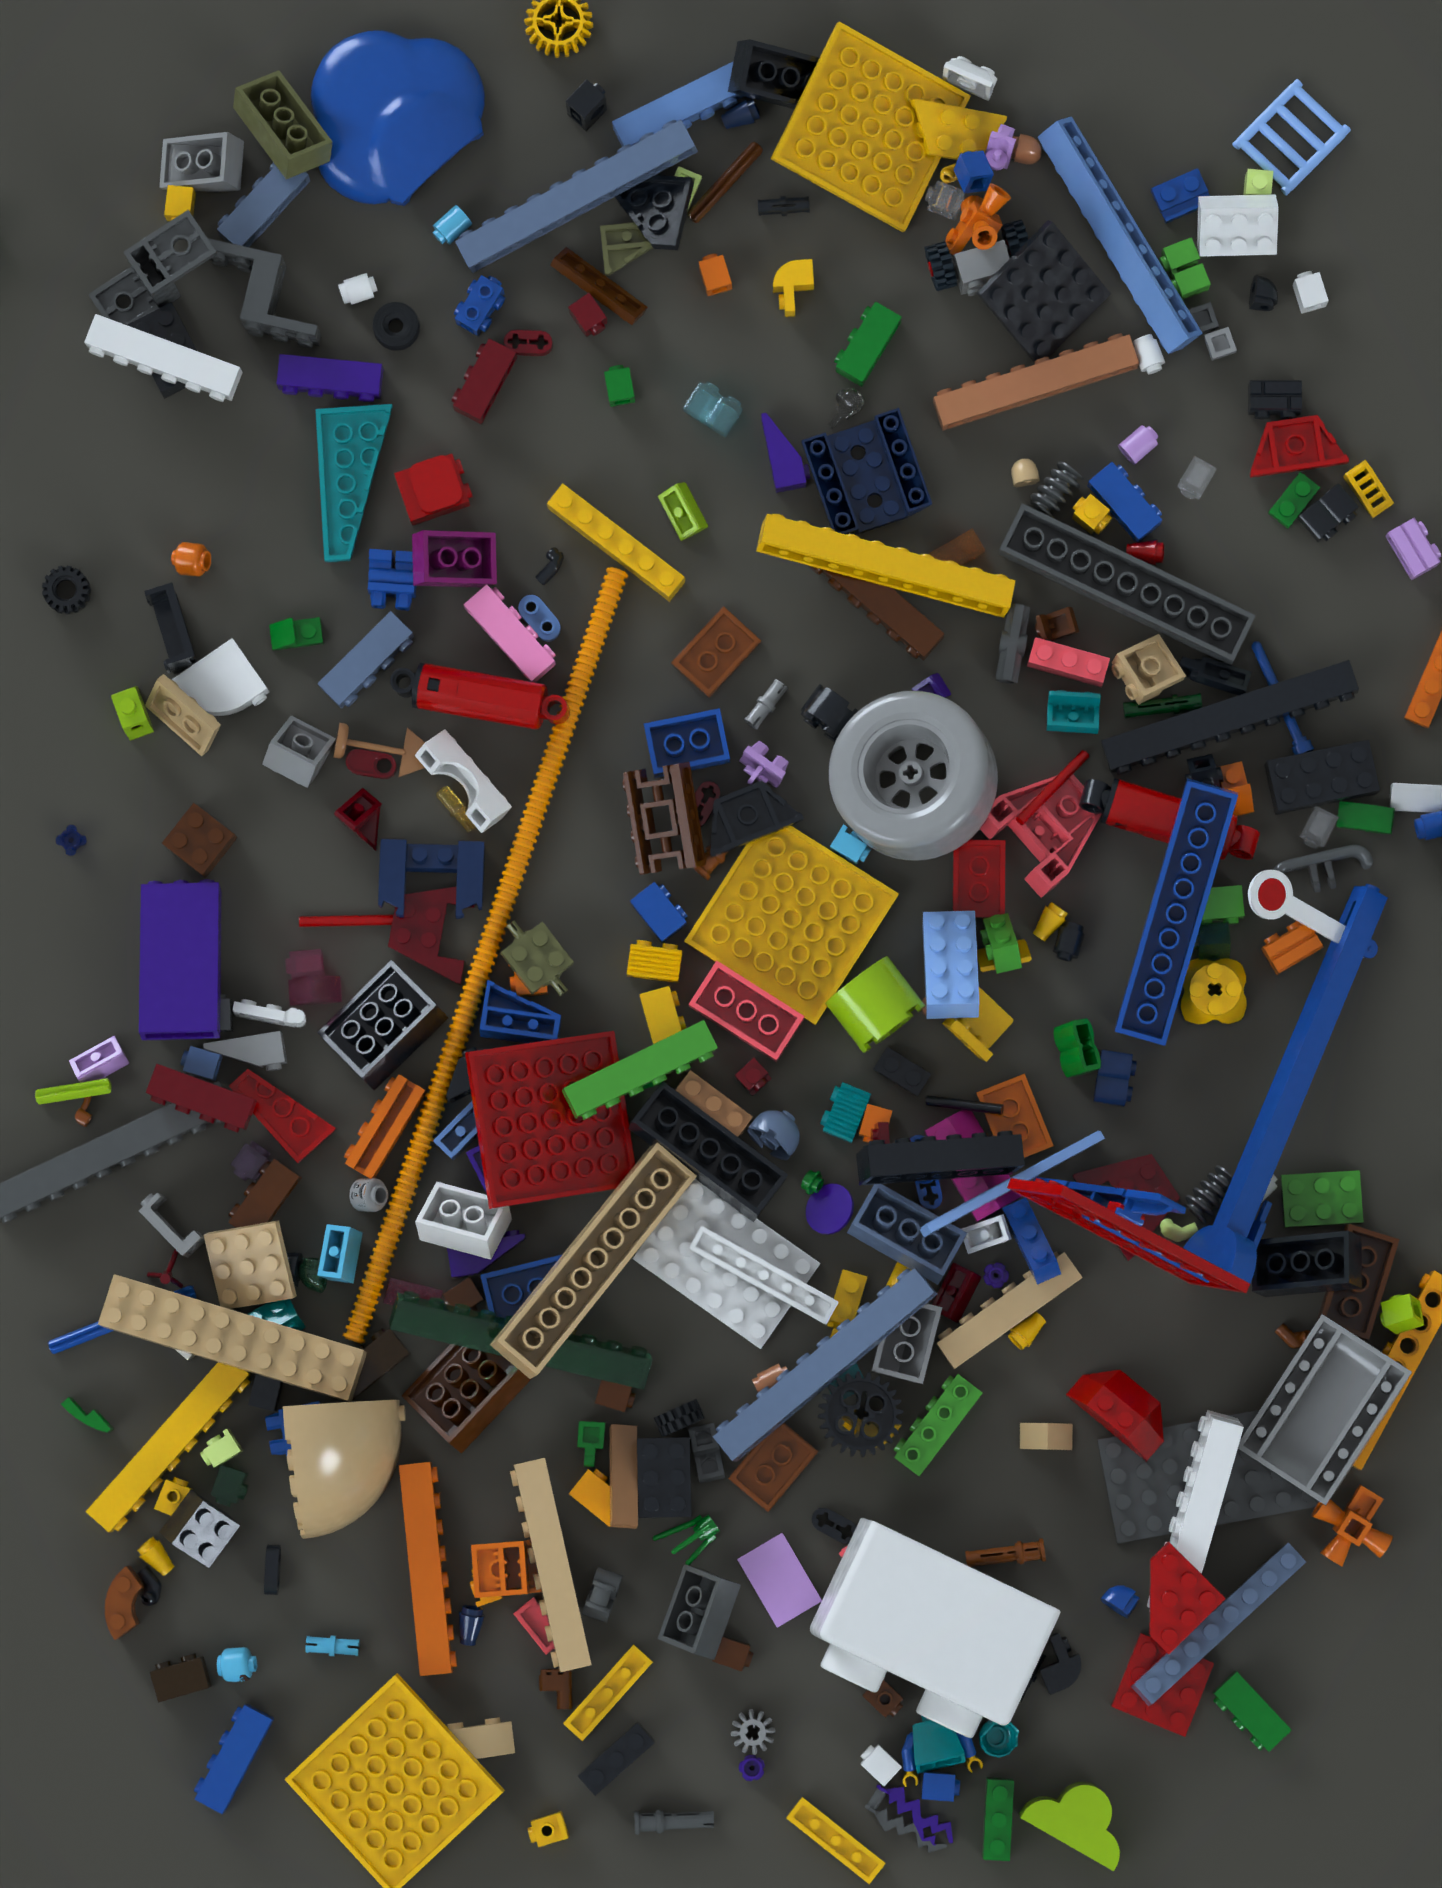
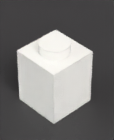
[1292,271,1329,314]
[860,1744,902,1786]

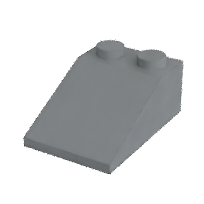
[159,132,244,192]

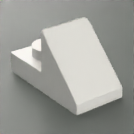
[962,1214,1012,1254]

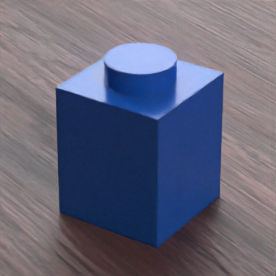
[954,151,994,194]
[921,1771,960,1802]

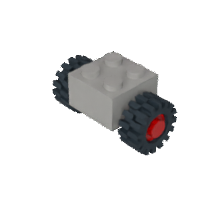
[924,219,1029,296]

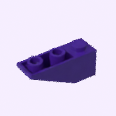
[447,1230,526,1278]

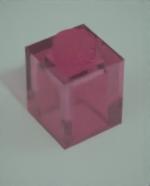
[285,949,325,980]

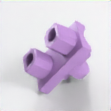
[985,124,1016,171]
[739,741,789,788]

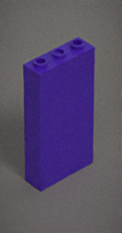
[139,879,222,1040]

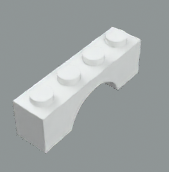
[415,729,512,833]

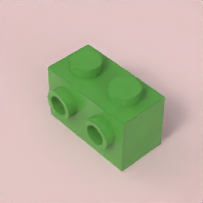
[980,913,1022,974]

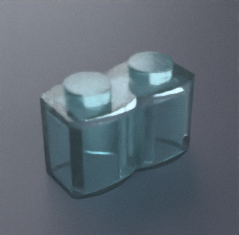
[683,382,743,438]

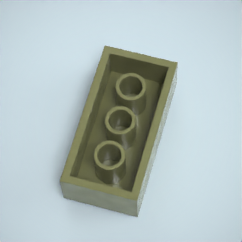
[233,70,333,180]

